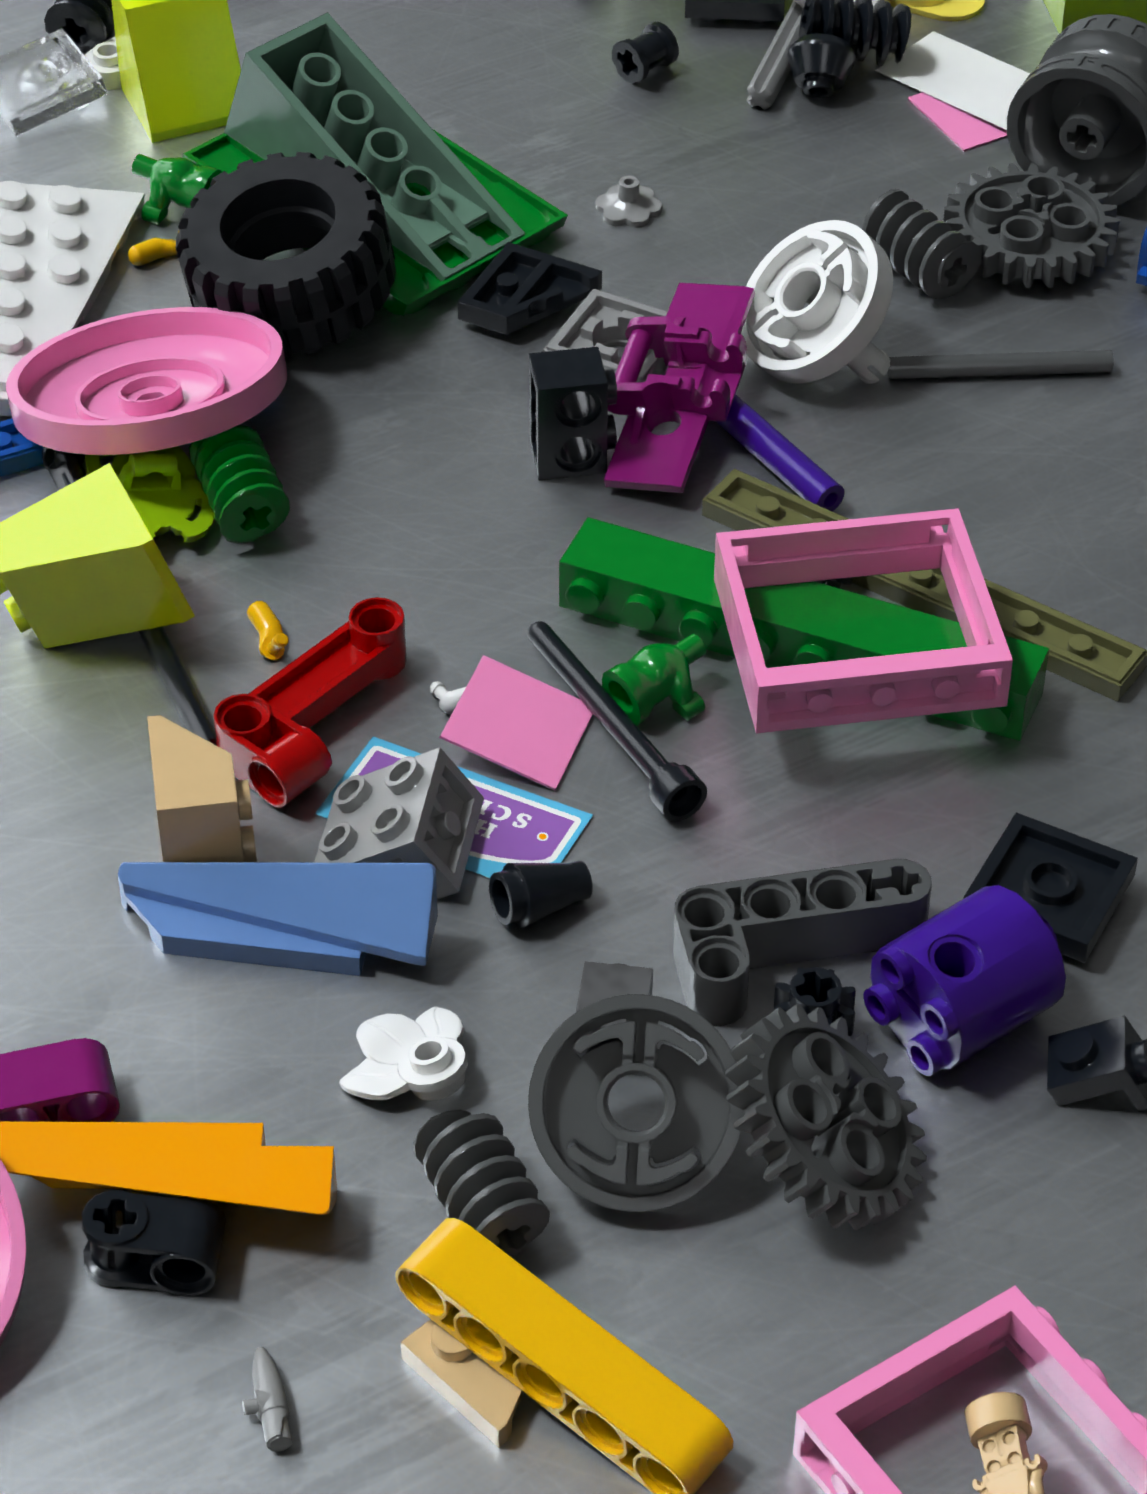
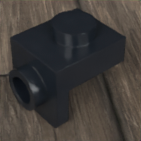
[1047,1015,1147,1111]

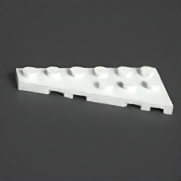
[0,181,145,416]

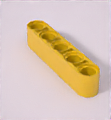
[395,1218,734,1494]

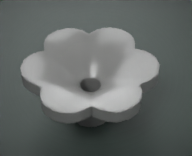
[595,176,662,228]

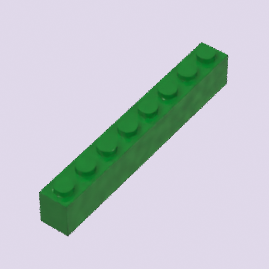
[559,517,1049,741]

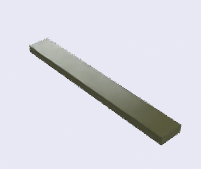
[702,468,1147,702]

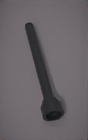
[528,621,707,822]

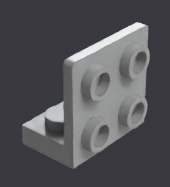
[314,747,484,899]

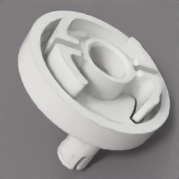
[741,220,893,384]

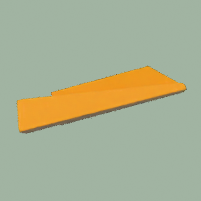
[0,1121,337,1215]

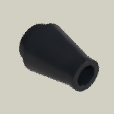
[489,860,593,928]

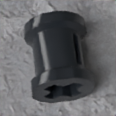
[612,22,679,84]

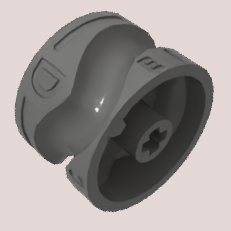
[1007,14,1147,205]

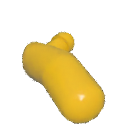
[128,231,179,266]
[247,601,289,660]

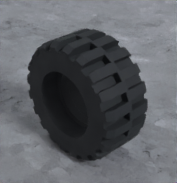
[176,152,396,357]

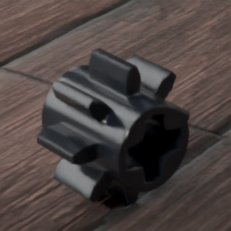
[773,967,856,1036]

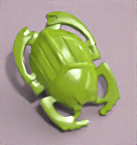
[85,446,214,543]

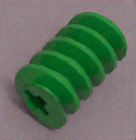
[189,425,290,544]

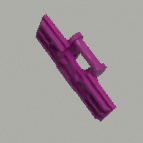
[604,283,755,493]

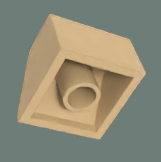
[147,715,257,862]

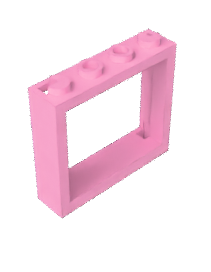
[714,508,1013,734]
[793,1285,1147,1494]

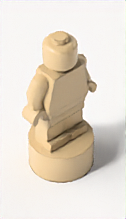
[964,1392,1048,1494]

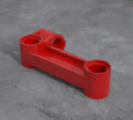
[214,597,407,808]

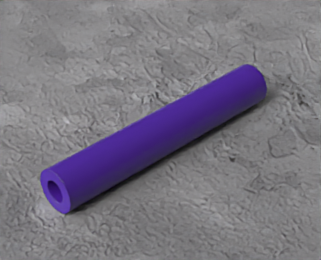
[715,394,845,512]

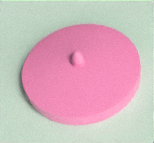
[6,307,287,455]

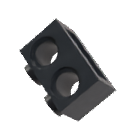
[529,347,617,480]

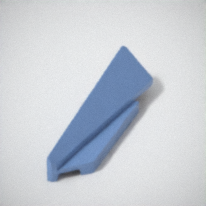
[118,862,438,976]

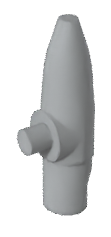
[243,1347,293,1452]

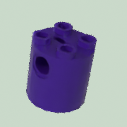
[863,885,1066,1076]

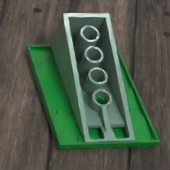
[182,12,568,316]

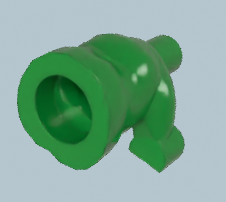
[132,154,222,225]
[602,633,706,726]

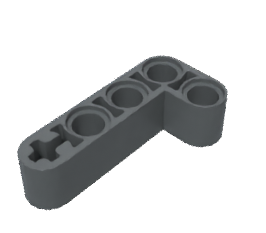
[673,859,932,1026]

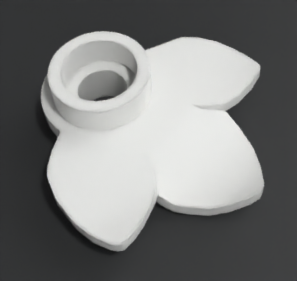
[340,1006,468,1101]

